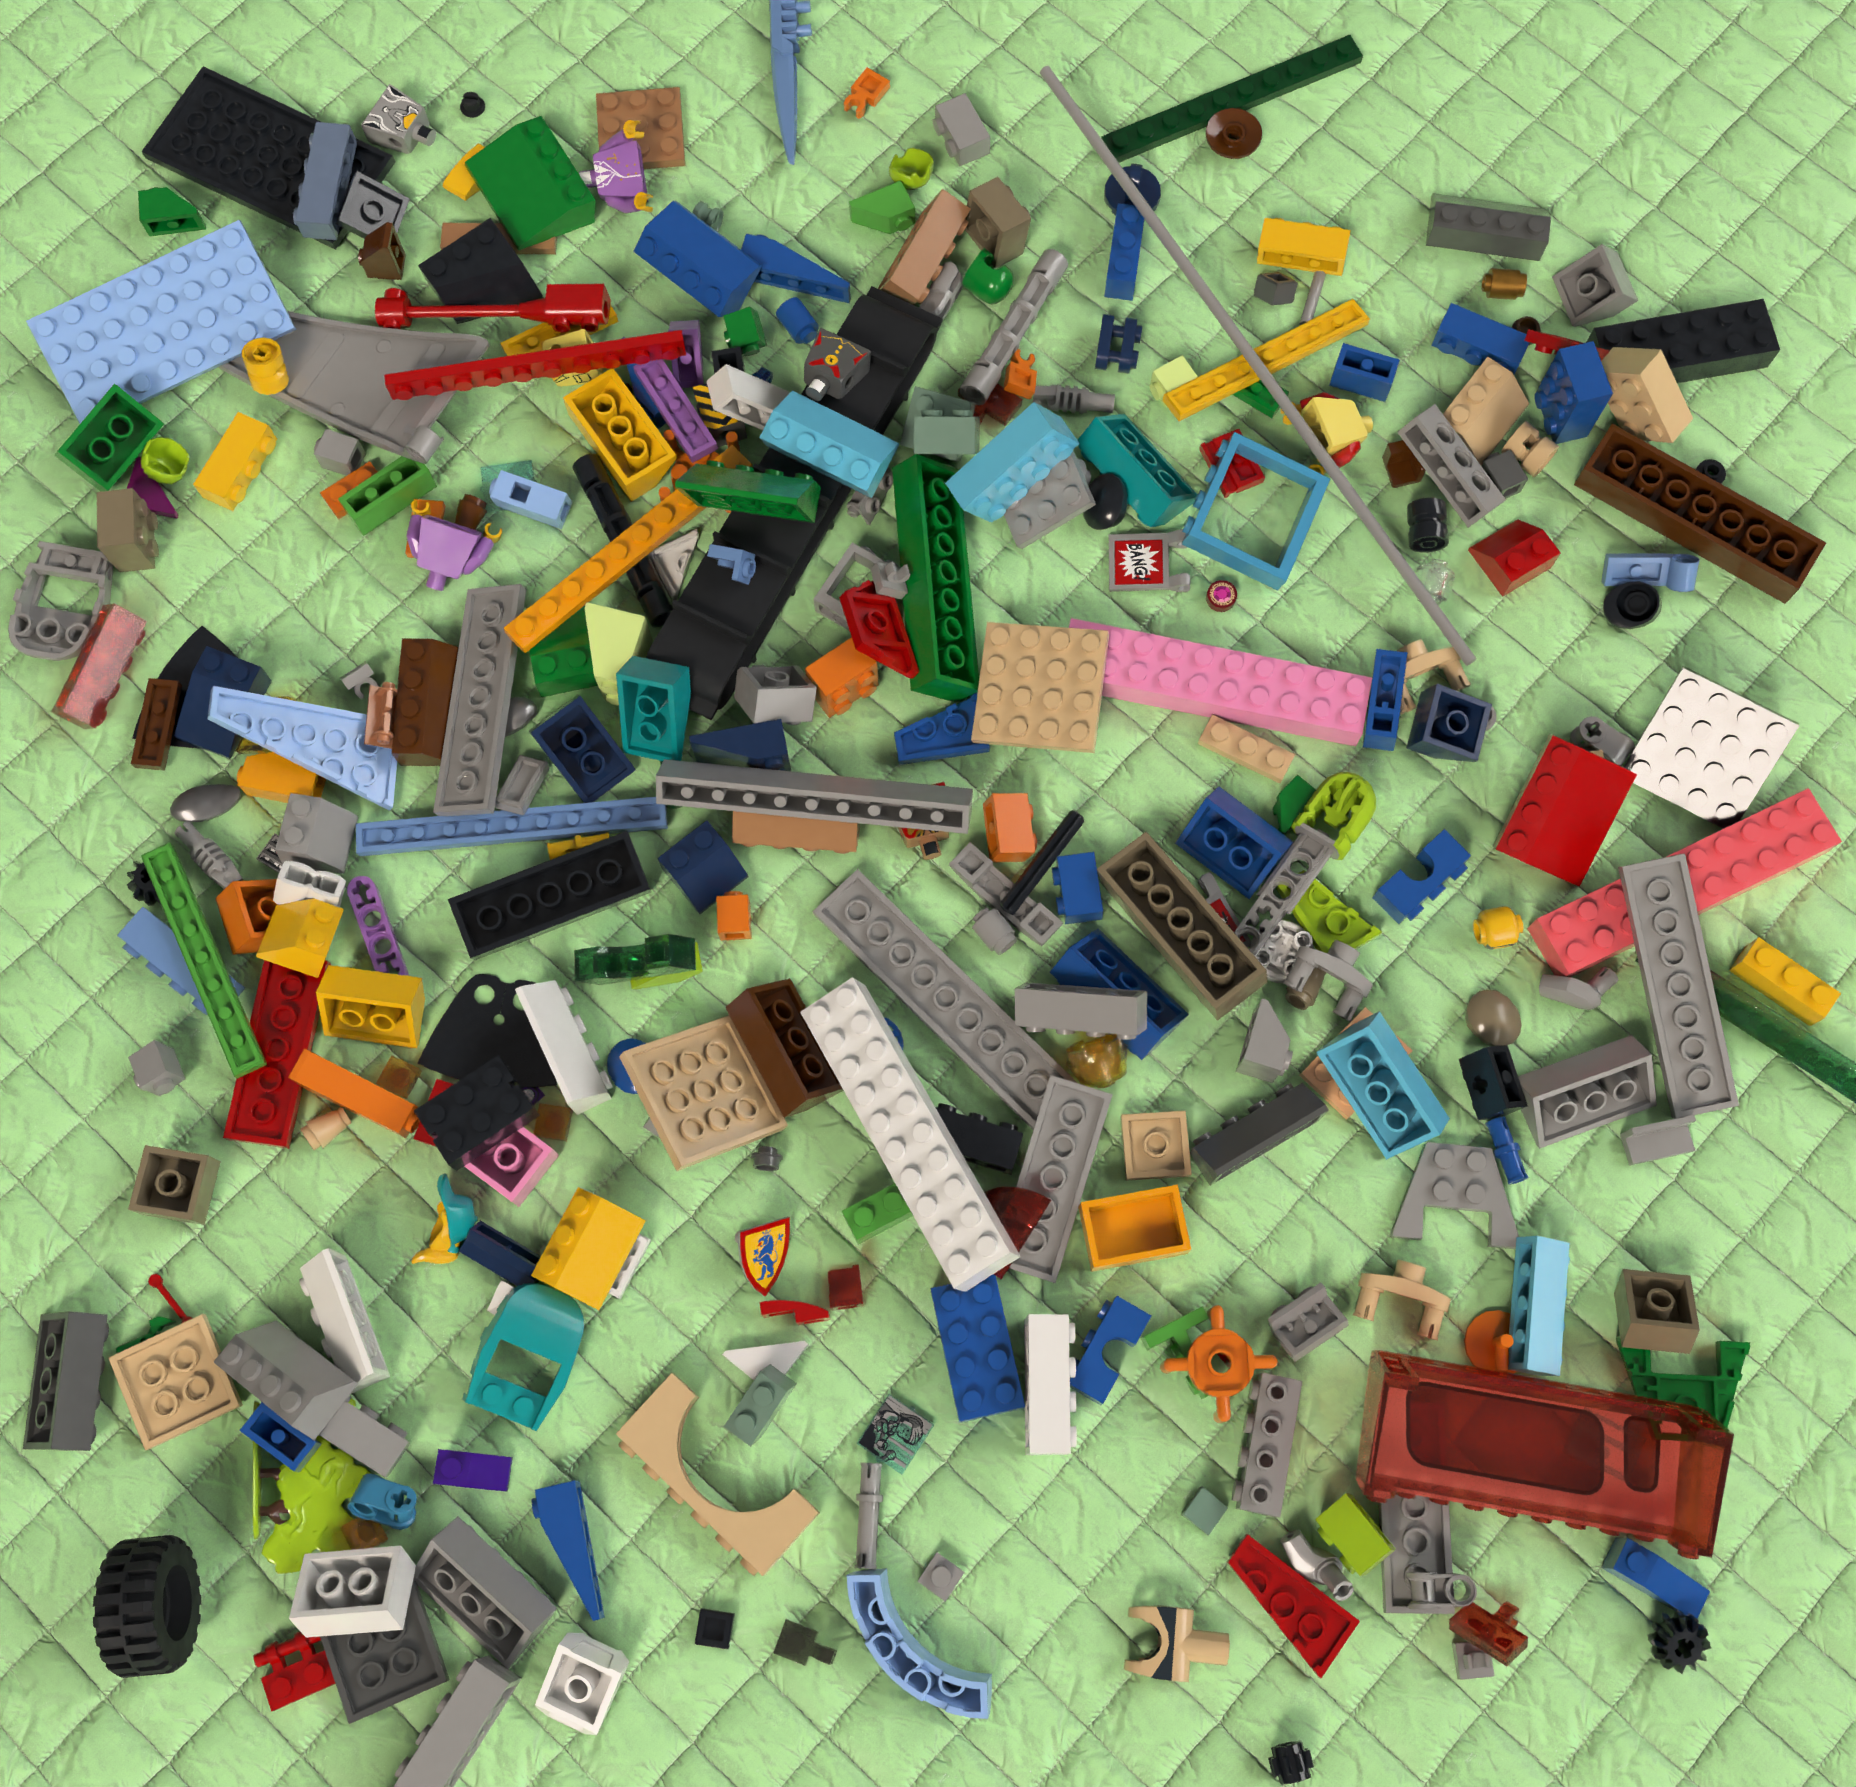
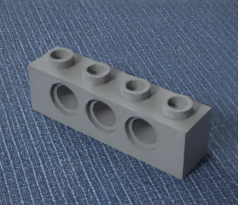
[1398,404,1506,528]

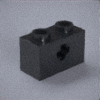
[1458,1045,1528,1120]

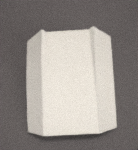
[535,1633,629,1736]

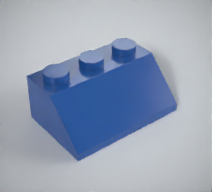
[1175,786,1294,899]

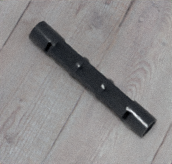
[572,454,673,627]

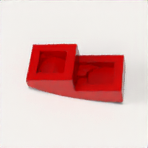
[759,1300,830,1326]

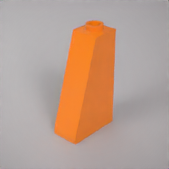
[288,1049,420,1138]

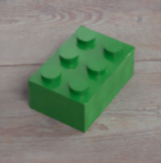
[54,383,164,492]

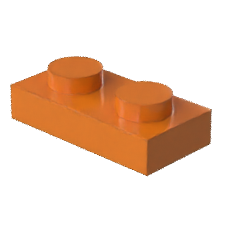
[320,461,377,520]

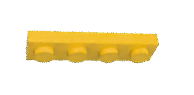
[500,304,619,356]

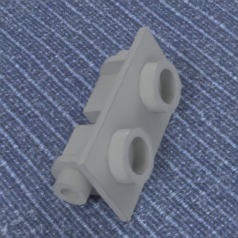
[847,466,893,525]

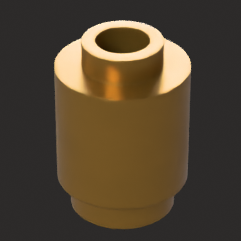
[1482,268,1527,300]

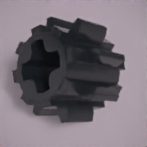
[1268,1740,1314,1784]

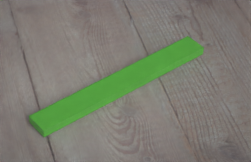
[141,842,267,1079]

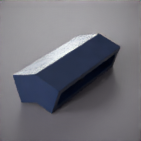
[459,1220,541,1286]

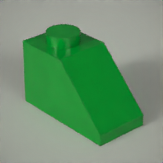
[138,187,206,237]

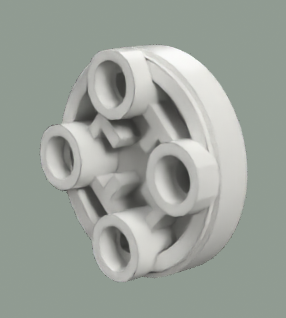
[1250,920,1313,983]

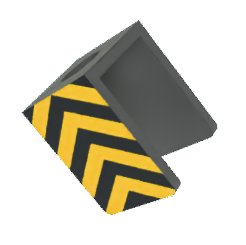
[692,383,747,447]

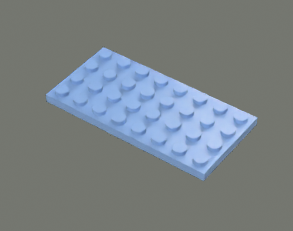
[26,220,297,424]

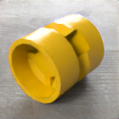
[242,337,289,395]

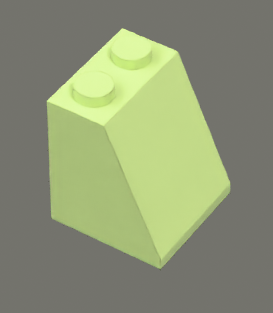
[585,602,653,706]

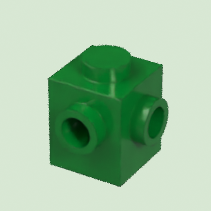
[723,306,767,356]

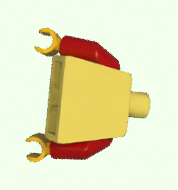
[1281,392,1373,475]

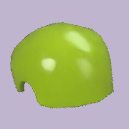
[889,148,934,190]
[141,437,190,484]

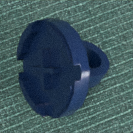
[1104,163,1161,216]

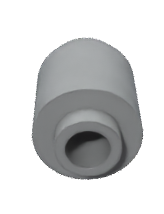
[972,908,1018,955]

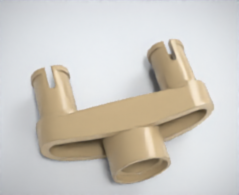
[1397,639,1471,715]
[1353,1260,1451,1341]

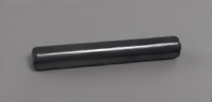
[1000,810,1084,915]

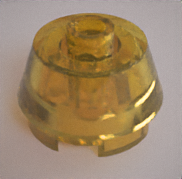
[1066,1033,1128,1088]

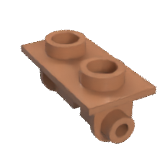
[364,682,398,749]

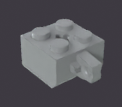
[734,665,817,725]

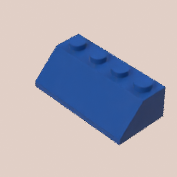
[633,201,762,317]
[1050,928,1189,1060]

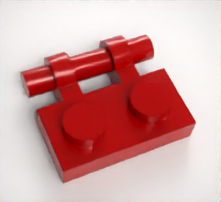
[253,1631,336,1711]

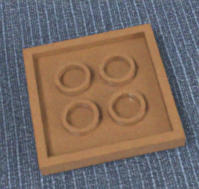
[596,87,685,169]

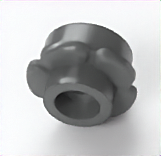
[751,1146,783,1171]

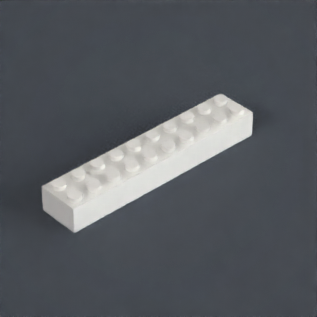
[800,977,1021,1292]

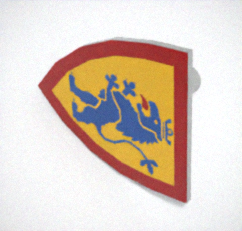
[735,1216,790,1297]

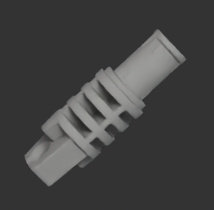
[1033,385,1115,414]
[175,821,244,889]

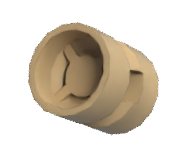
[1501,421,1559,477]

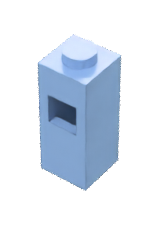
[489,470,572,529]

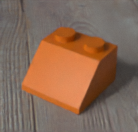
[215,879,278,955]

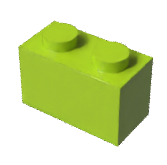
[1315,1493,1396,1576]

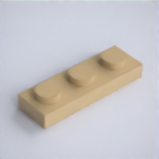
[1198,714,1295,784]

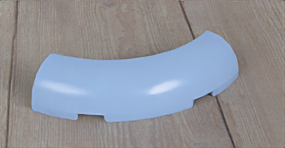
[846,1568,992,1719]

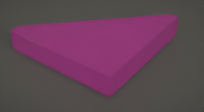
[127,456,178,519]

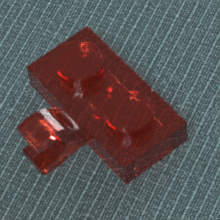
[958,383,1023,426]
[1449,1601,1528,1666]

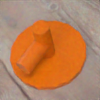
[1464,1310,1517,1377]

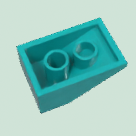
[616,656,691,761]

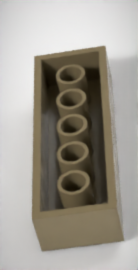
[1097,832,1268,1021]

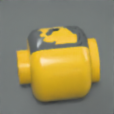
[1473,906,1523,950]

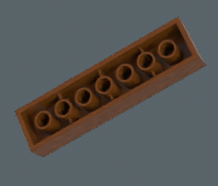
[1574,423,1826,604]

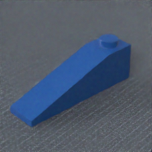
[741,234,851,303]
[532,1480,605,1621]

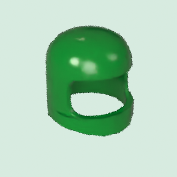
[962,248,1014,305]

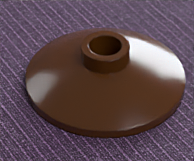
[1205,108,1262,159]

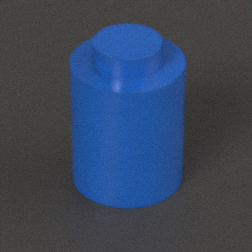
[776,297,819,344]

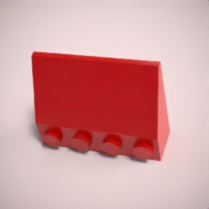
[1493,734,1637,887]

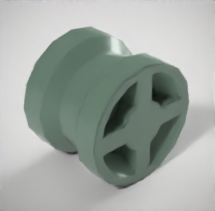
[692,201,723,232]

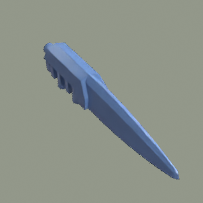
[769,0,812,165]

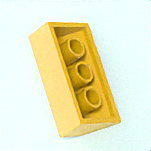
[563,369,677,502]

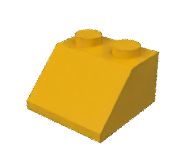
[256,898,344,978]

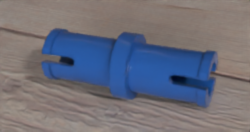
[1485,1116,1529,1185]

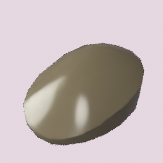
[1465,990,1522,1046]

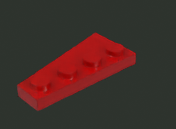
[1227,1534,1360,1679]

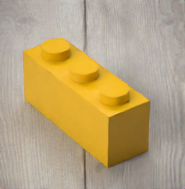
[1257,218,1351,276]
[193,412,277,511]
[1729,937,1841,1026]

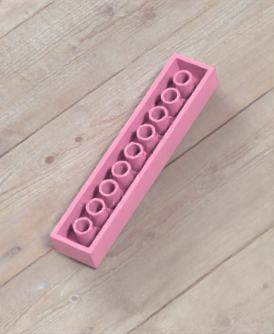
[1069,618,1372,747]

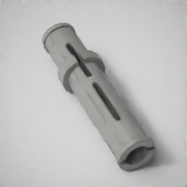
[855,1463,883,1569]

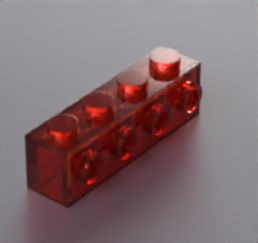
[51,603,147,729]

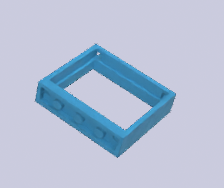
[1181,432,1330,591]

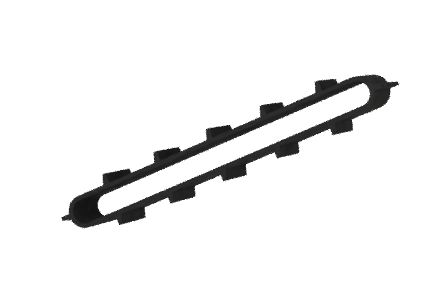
[646,286,943,720]

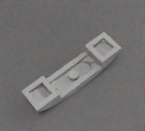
[949,842,1063,946]

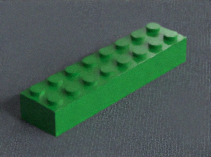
[892,454,979,702]

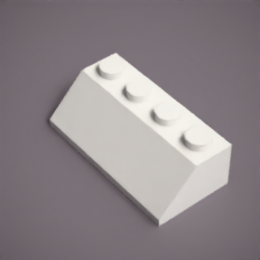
[515,980,613,1115]
[299,1248,390,1393]
[1024,1314,1077,1455]

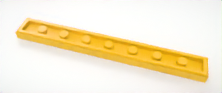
[1162,299,1370,421]

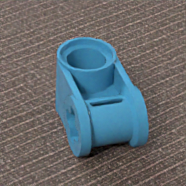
[348,1474,417,1530]

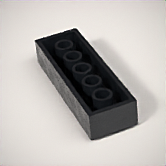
[1586,299,1780,383]
[448,831,652,960]

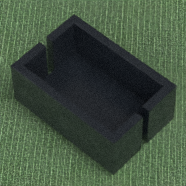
[414,1055,540,1171]

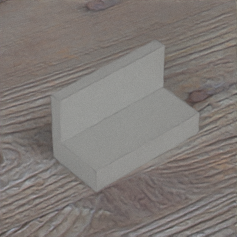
[1620,1115,1696,1166]

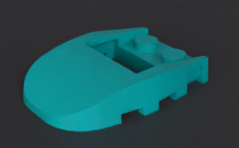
[462,1283,584,1431]

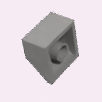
[1552,244,1638,327]
[275,793,358,874]
[1236,999,1293,1083]

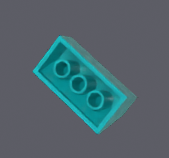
[1078,414,1198,528]

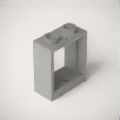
[813,543,899,631]

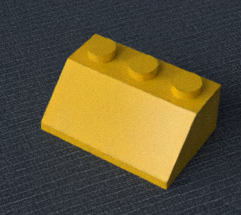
[316,965,425,1048]
[531,1187,646,1310]

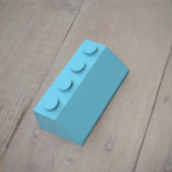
[759,390,899,498]
[1316,1011,1450,1160]

